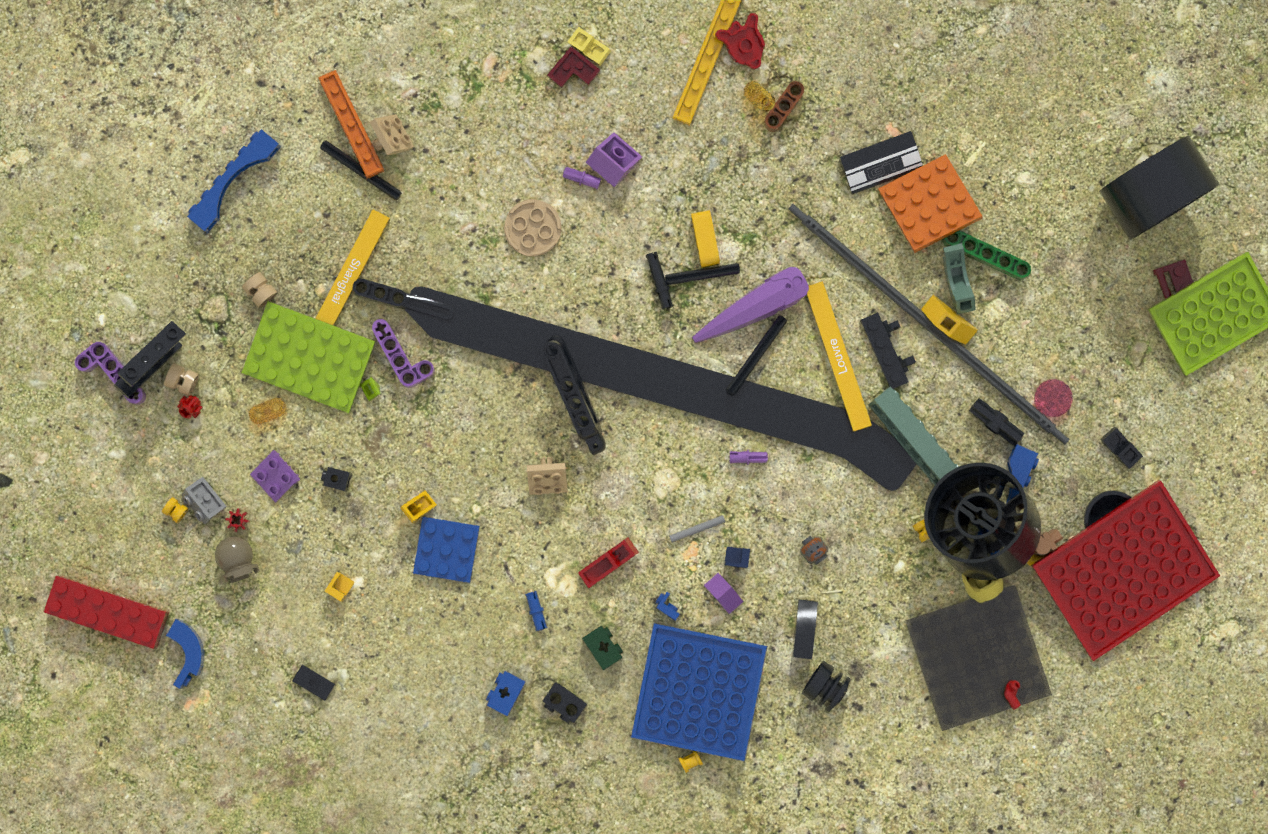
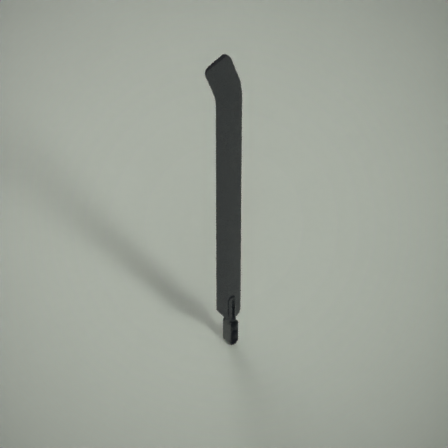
[353,279,916,491]

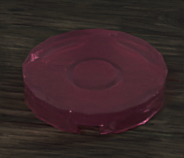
[1034,379,1073,417]

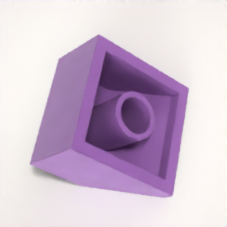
[586,132,642,187]

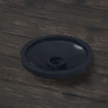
[1084,490,1132,529]

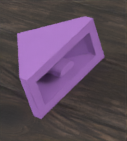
[704,573,744,614]

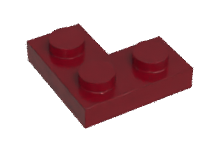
[547,46,600,88]

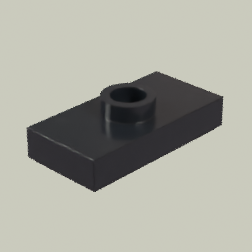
[292,664,335,701]

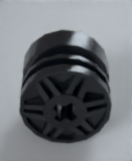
[801,661,851,712]

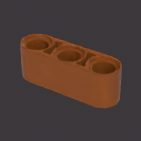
[764,81,804,132]

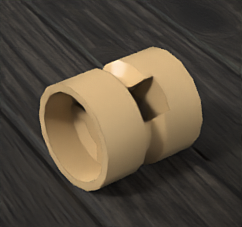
[241,272,278,308]
[164,363,199,396]

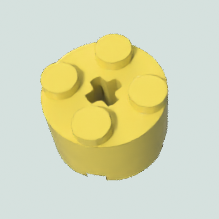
[962,574,1003,603]

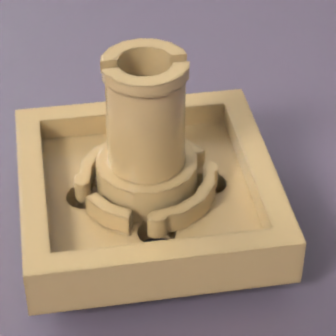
[370,114,414,155]
[527,457,568,495]

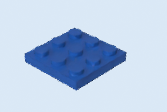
[413,517,480,583]

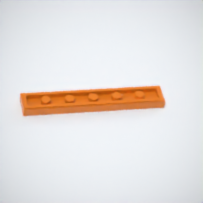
[318,70,384,179]

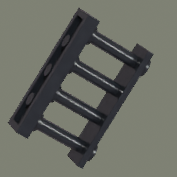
[114,321,186,399]

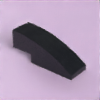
[792,599,818,660]

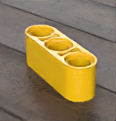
[691,210,720,268]

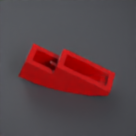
[578,537,639,588]

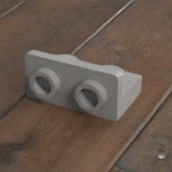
[182,477,227,524]

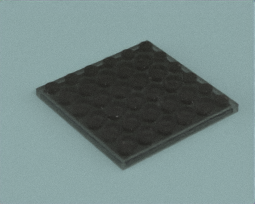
[905,585,1052,731]

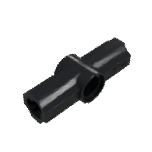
[969,398,1024,446]

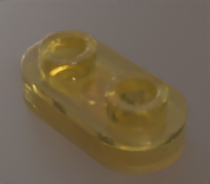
[744,81,775,112]
[249,398,287,425]

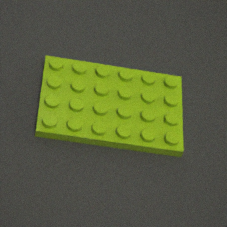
[1148,252,1268,376]
[241,301,376,413]

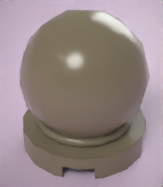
[215,536,260,585]

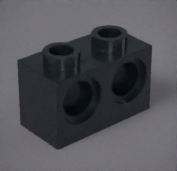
[543,682,588,724]

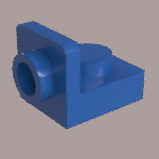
[655,592,680,621]

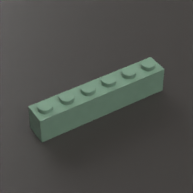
[868,387,959,485]

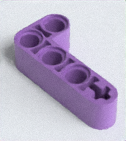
[372,319,435,388]
[75,342,146,405]

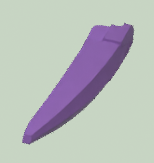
[692,267,809,343]

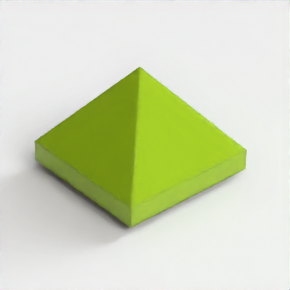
[360,377,381,401]

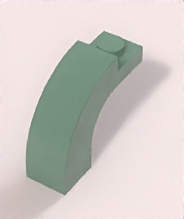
[943,243,976,315]

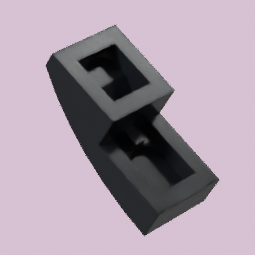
[1100,427,1143,469]

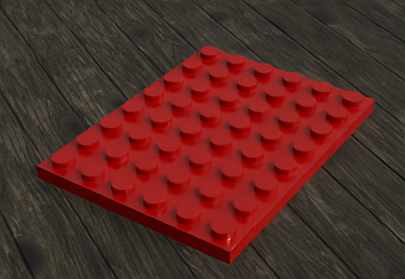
[1031,480,1220,661]

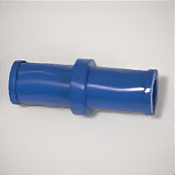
[525,591,548,631]

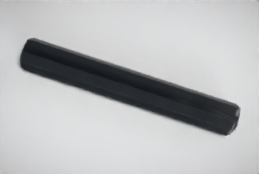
[665,263,740,285]

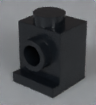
[321,467,352,492]

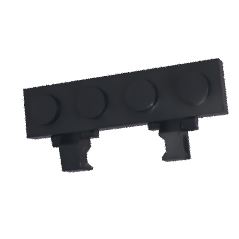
[860,312,916,389]

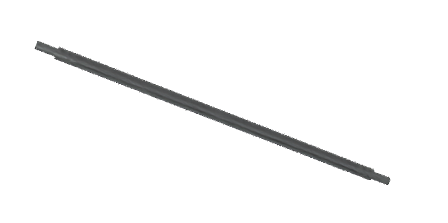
[788,204,1070,445]

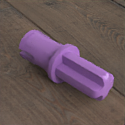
[563,167,601,190]
[730,450,768,465]

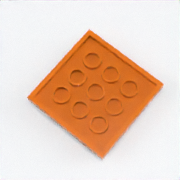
[878,154,982,253]

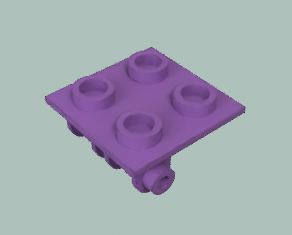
[250,450,300,503]

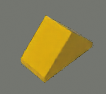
[400,490,437,523]

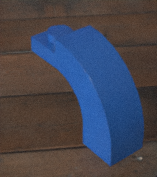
[166,619,204,689]

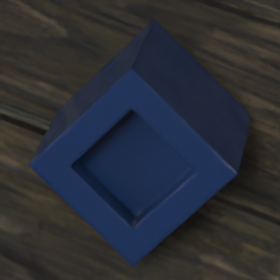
[724,547,750,568]

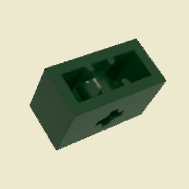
[582,625,623,670]

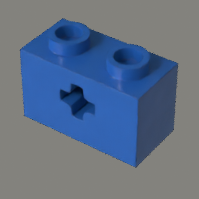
[486,671,526,716]

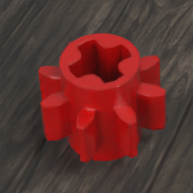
[177,395,203,419]
[225,508,250,532]

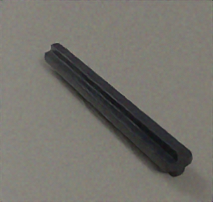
[320,140,402,200]
[726,315,787,395]

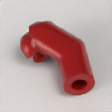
[1004,680,1021,710]

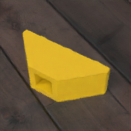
[921,294,978,345]

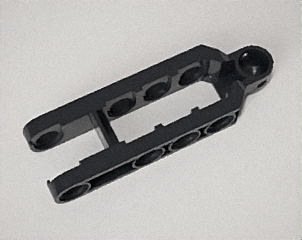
[542,335,606,455]

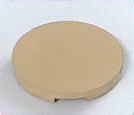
[504,199,561,257]

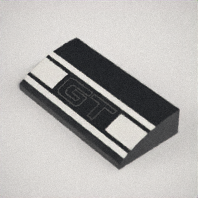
[839,131,923,195]

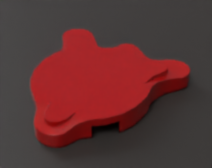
[715,13,765,70]

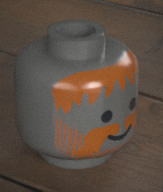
[800,535,829,565]

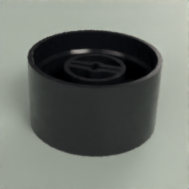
[1099,135,1220,240]
[924,463,1041,580]

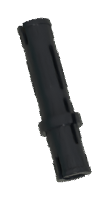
[645,252,674,310]

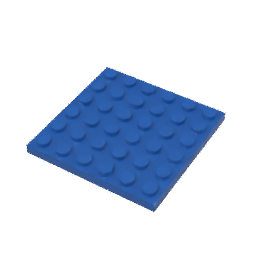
[631,623,768,761]

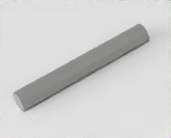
[669,515,725,543]

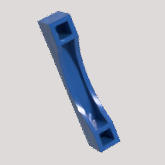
[187,129,281,234]
[969,444,1039,555]

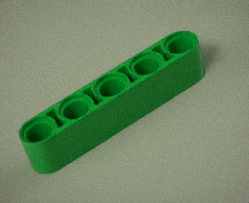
[942,230,1031,280]

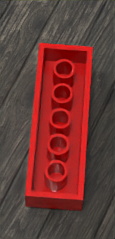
[43,575,170,649]

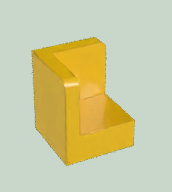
[325,572,354,602]

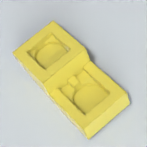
[568,27,611,66]

